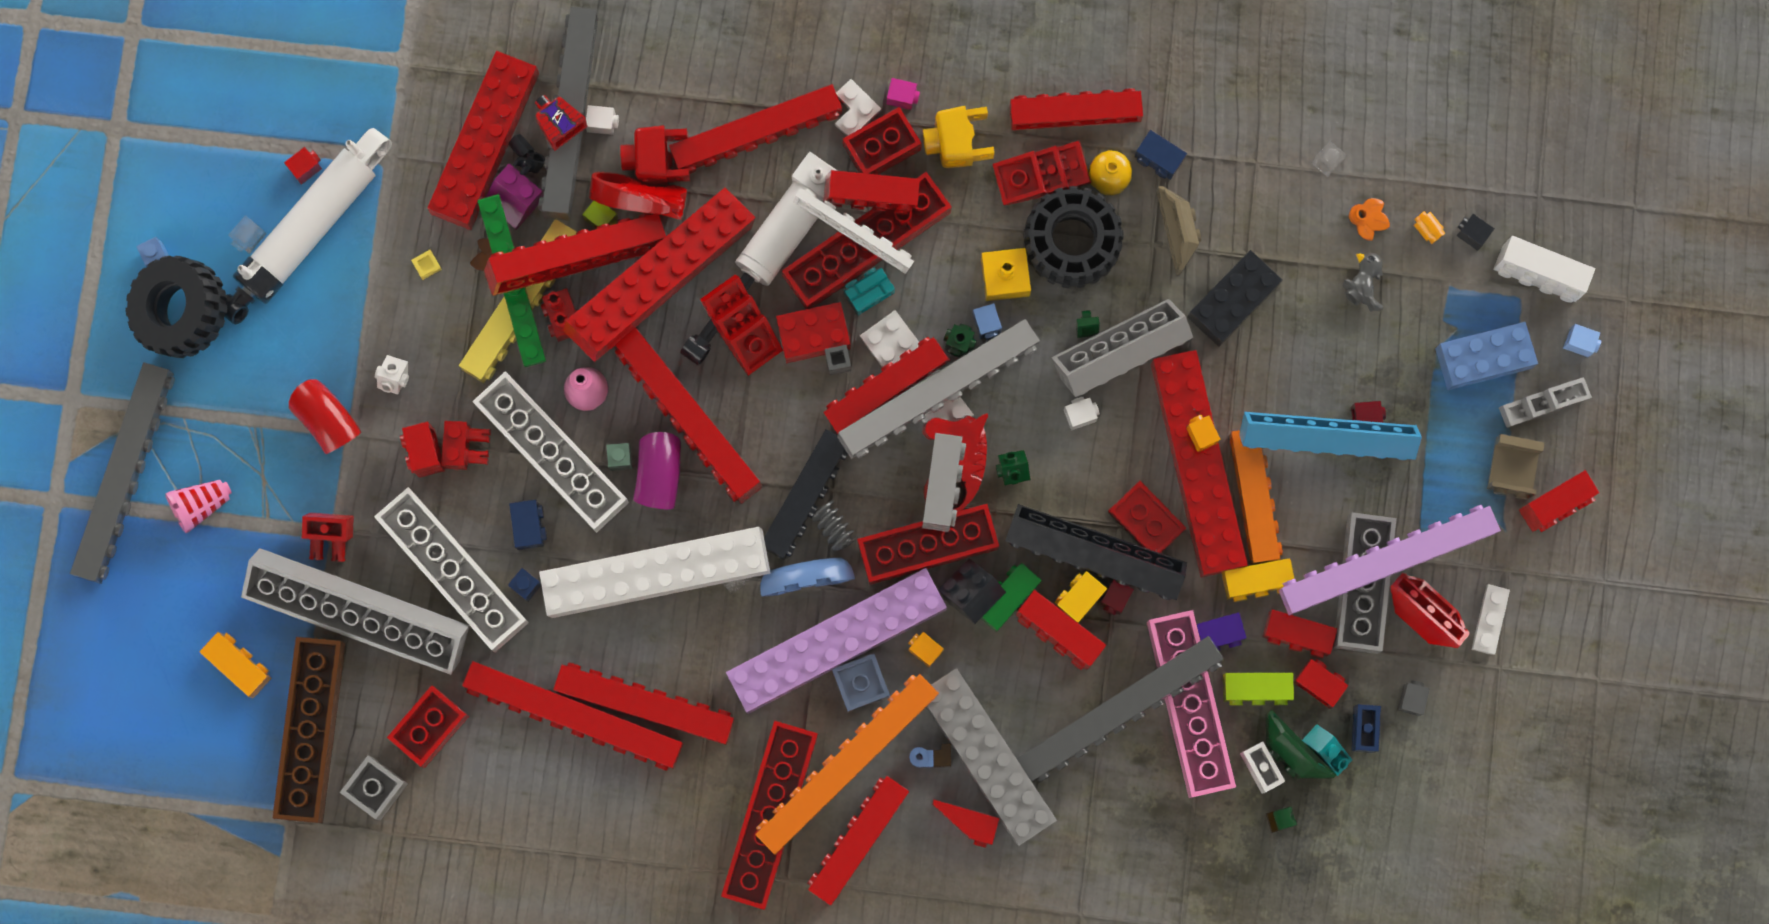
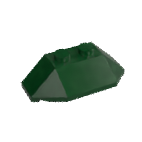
[1265,710,1336,779]

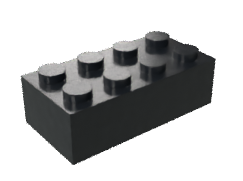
[1187,250,1283,347]

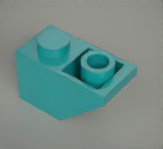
[1302,724,1352,776]

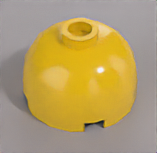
[1089,150,1132,195]

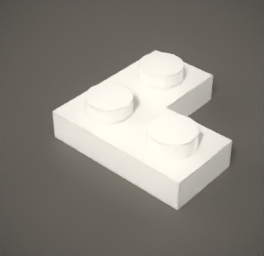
[835,79,881,136]

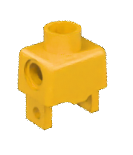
[922,106,994,168]

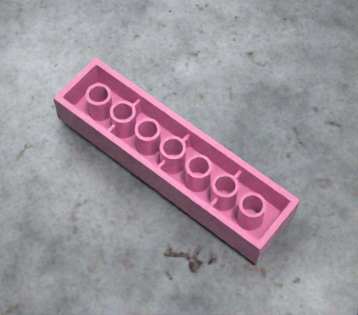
[1147,610,1236,798]

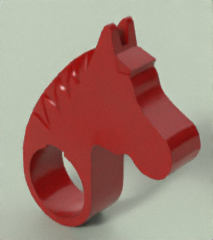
[589,172,687,220]
[922,413,988,512]

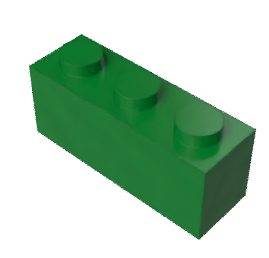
[981,563,1042,633]

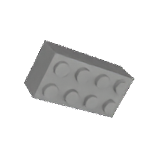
[922,433,966,532]

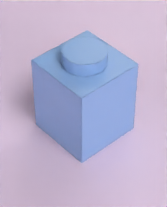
[1563,324,1601,357]

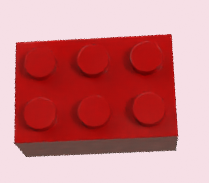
[843,107,922,175]
[776,302,851,364]
[1519,470,1600,532]
[386,685,470,768]

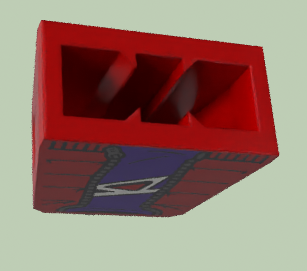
[535,95,588,151]

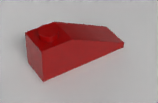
[932,800,999,848]

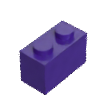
[1196,612,1247,651]

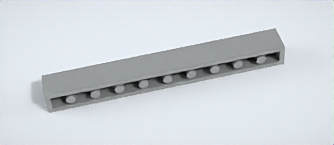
[837,319,1040,459]

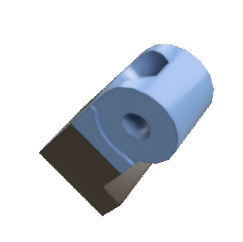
[909,744,951,768]

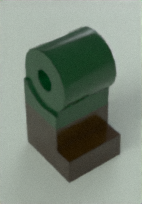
[1265,807,1297,833]

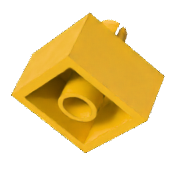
[981,248,1031,301]

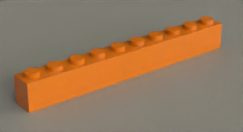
[755,674,939,855]

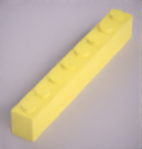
[459,220,576,383]

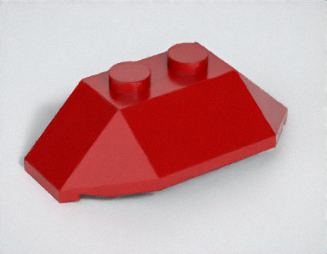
[1390,572,1470,648]

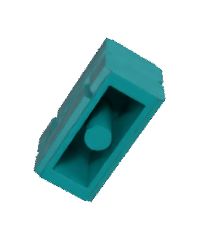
[844,268,895,316]

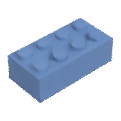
[1435,322,1538,390]

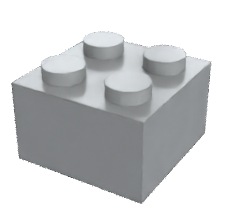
[340,756,408,821]

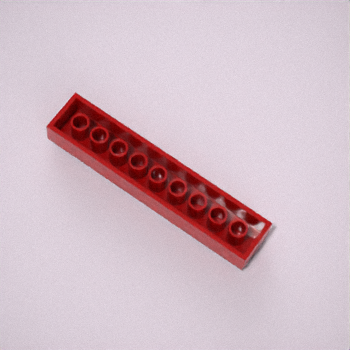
[563,187,756,362]
[611,328,762,504]
[1151,350,1247,578]

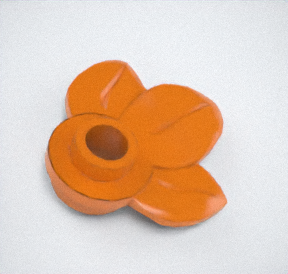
[1349,198,1390,241]

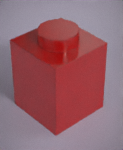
[284,147,322,185]

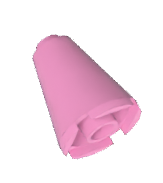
[564,367,608,411]

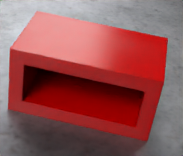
[1293,659,1349,709]

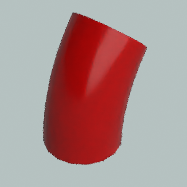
[289,379,362,454]

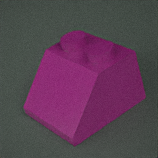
[485,164,544,230]

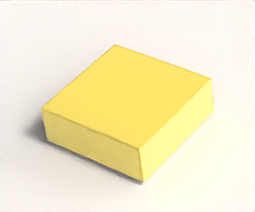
[411,249,442,280]

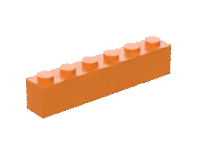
[1229,430,1283,565]

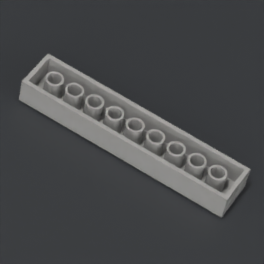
[241,548,469,675]

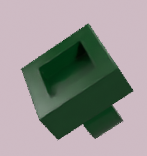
[1076,310,1100,338]

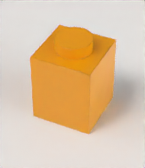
[1186,415,1221,452]
[908,632,944,668]

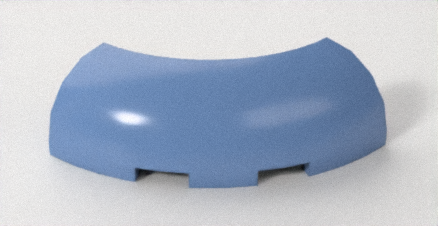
[760,558,855,597]

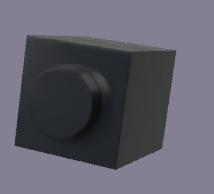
[1456,214,1495,251]

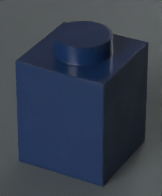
[508,568,542,602]

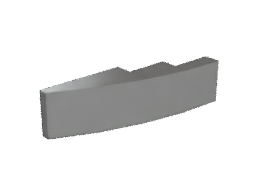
[1499,377,1592,428]

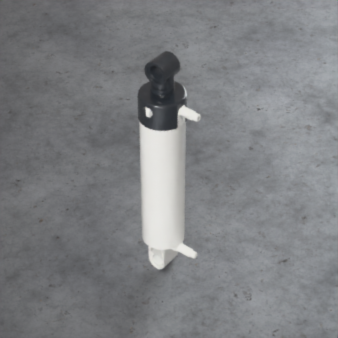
[225,128,392,325]

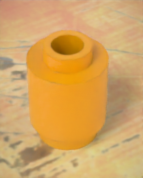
[1413,211,1445,244]

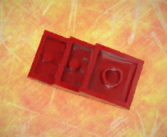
[993,141,1091,206]
[700,275,783,376]

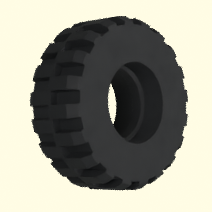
[1023,186,1124,288]
[126,255,227,358]

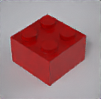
[400,421,445,478]

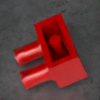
[540,288,576,342]
[441,421,491,470]
[302,513,354,562]

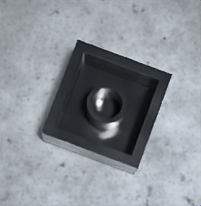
[938,558,1006,624]

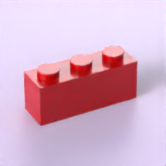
[1262,609,1338,658]

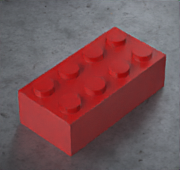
[823,170,920,214]
[1016,590,1106,670]

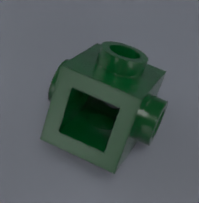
[943,324,977,357]
[995,450,1031,486]

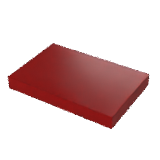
[1108,481,1186,553]

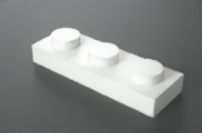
[1471,584,1510,655]

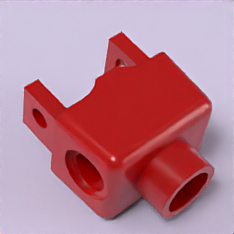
[620,125,690,186]

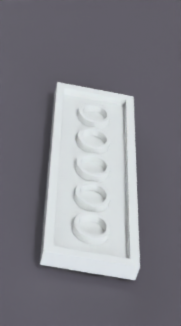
[794,188,914,274]
[860,310,974,424]

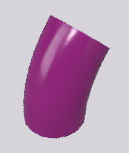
[633,432,681,510]

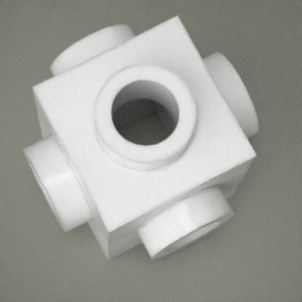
[375,355,409,395]

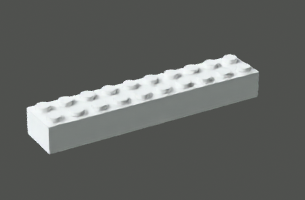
[539,527,771,618]

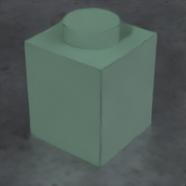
[606,443,633,471]

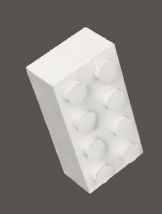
[1493,236,1596,303]

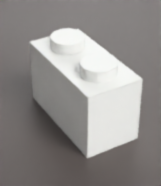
[1240,742,1285,793]

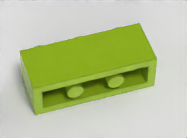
[1223,673,1294,706]

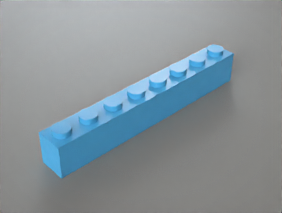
[1239,412,1422,460]

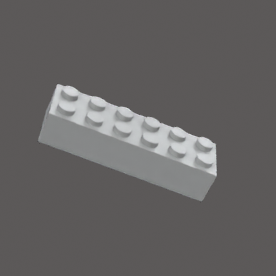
[1051,299,1193,397]
[1333,512,1397,654]

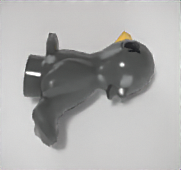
[1343,253,1383,312]

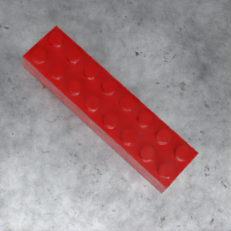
[427,51,539,230]
[782,172,952,309]
[484,213,666,296]
[721,720,818,910]

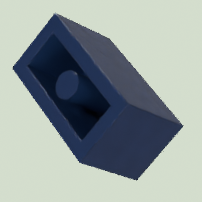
[1134,130,1187,180]
[509,500,547,550]
[1351,704,1381,753]

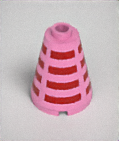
[165,480,232,534]

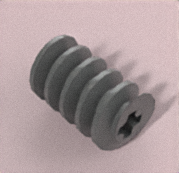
[812,501,858,552]

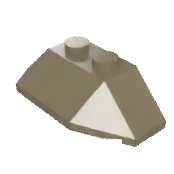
[1156,186,1201,275]

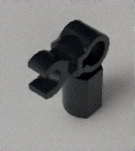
[508,134,545,175]

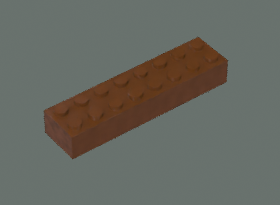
[272,637,346,824]

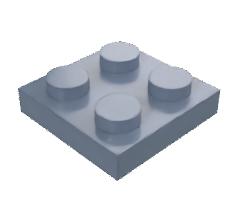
[832,654,890,712]

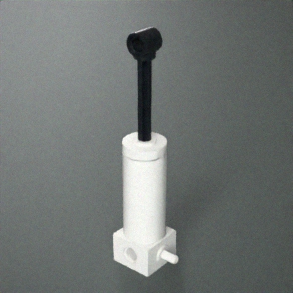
[680,151,837,366]

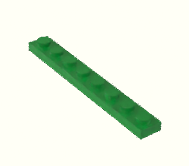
[478,194,547,368]

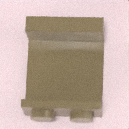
[1487,434,1545,500]

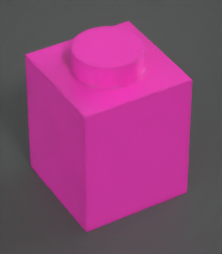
[886,78,920,110]

